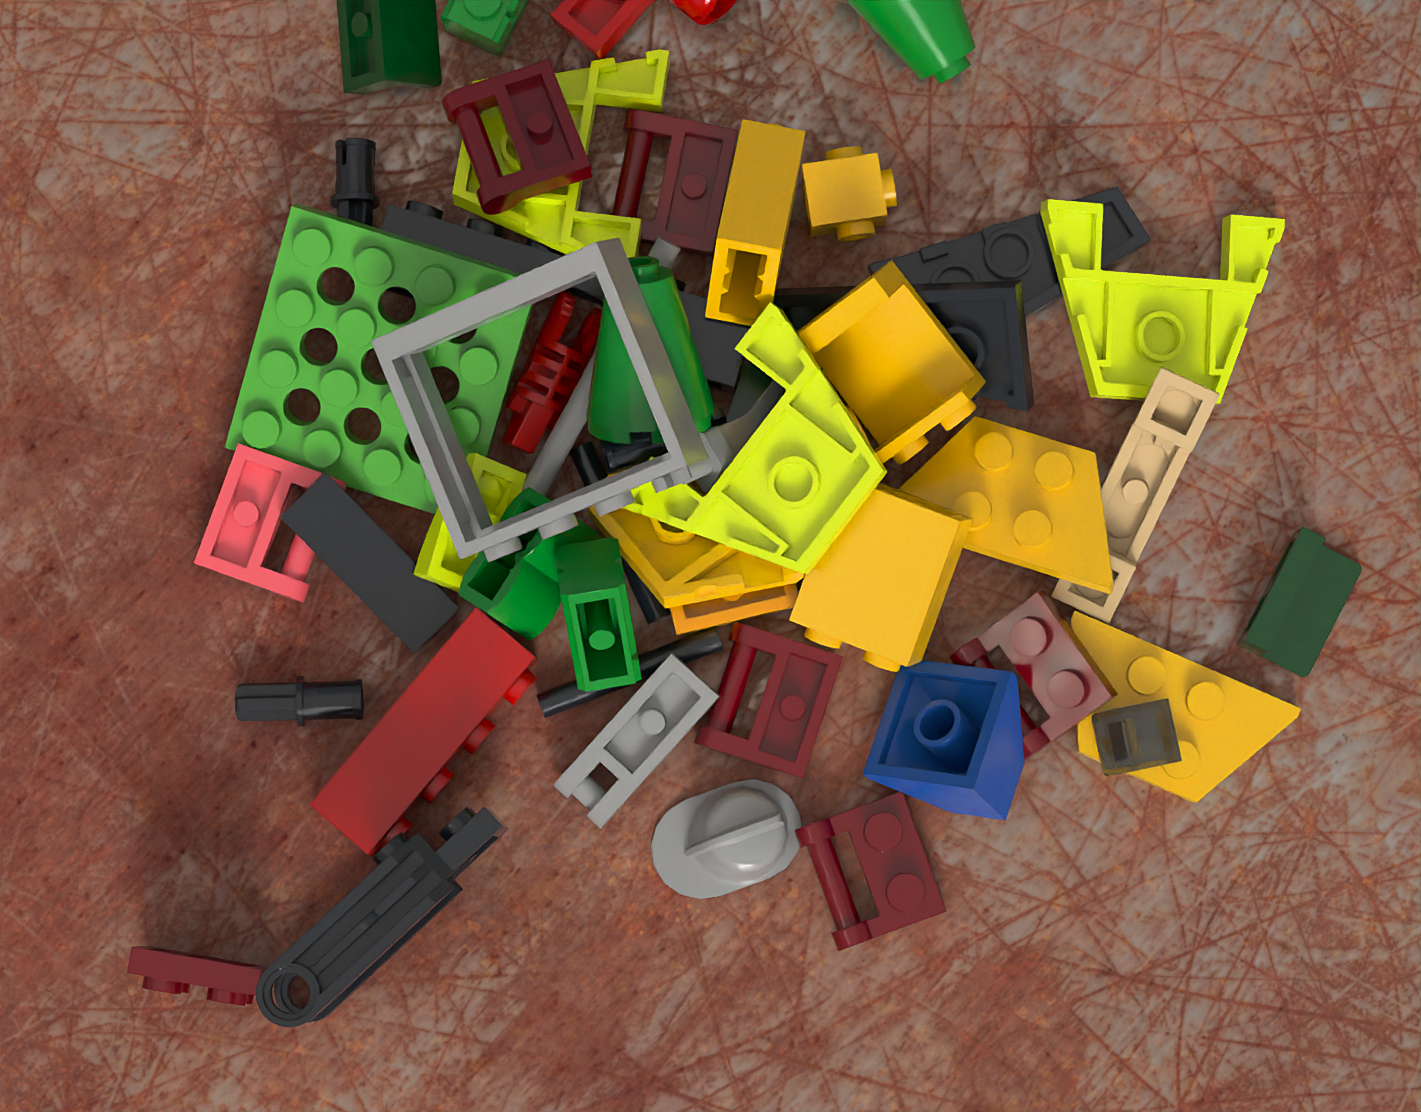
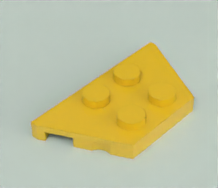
[898,416,1114,595]
[587,467,804,608]
[1069,610,1301,803]

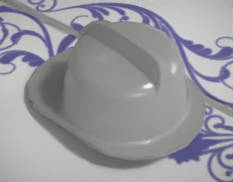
[651,779,802,899]

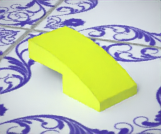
[413,453,527,592]

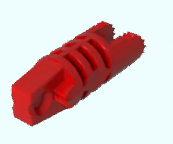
[502,291,602,454]

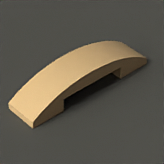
[1051,366,1220,624]

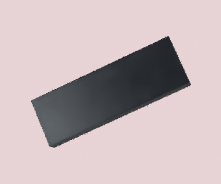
[279,471,460,653]

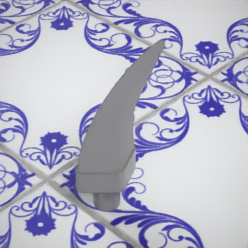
[681,379,785,493]

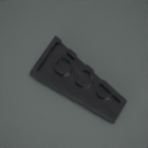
[867,186,1151,319]
[773,280,1034,411]

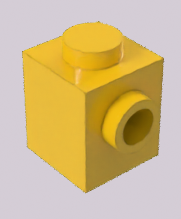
[801,146,897,242]

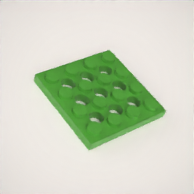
[225,203,534,514]

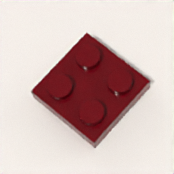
[127,946,268,1006]

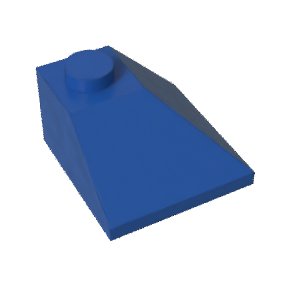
[863,661,1025,821]

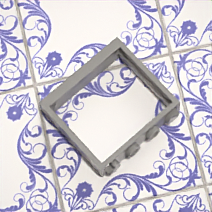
[371,237,709,562]

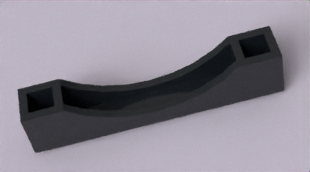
[381,200,751,395]

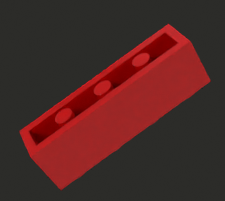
[309,607,538,856]

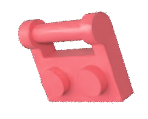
[194,443,347,603]

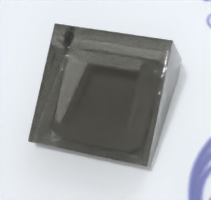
[1091,698,1182,777]

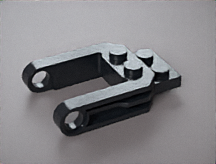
[256,807,509,1027]

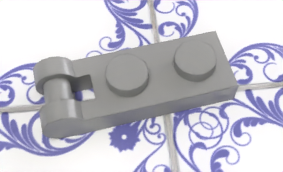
[553,653,720,829]

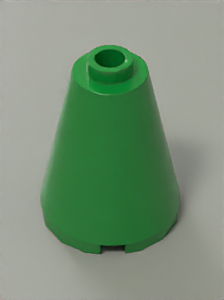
[846,0,976,84]
[586,256,715,444]

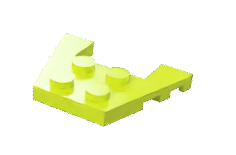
[452,49,670,258]
[1040,199,1285,405]
[623,302,887,574]

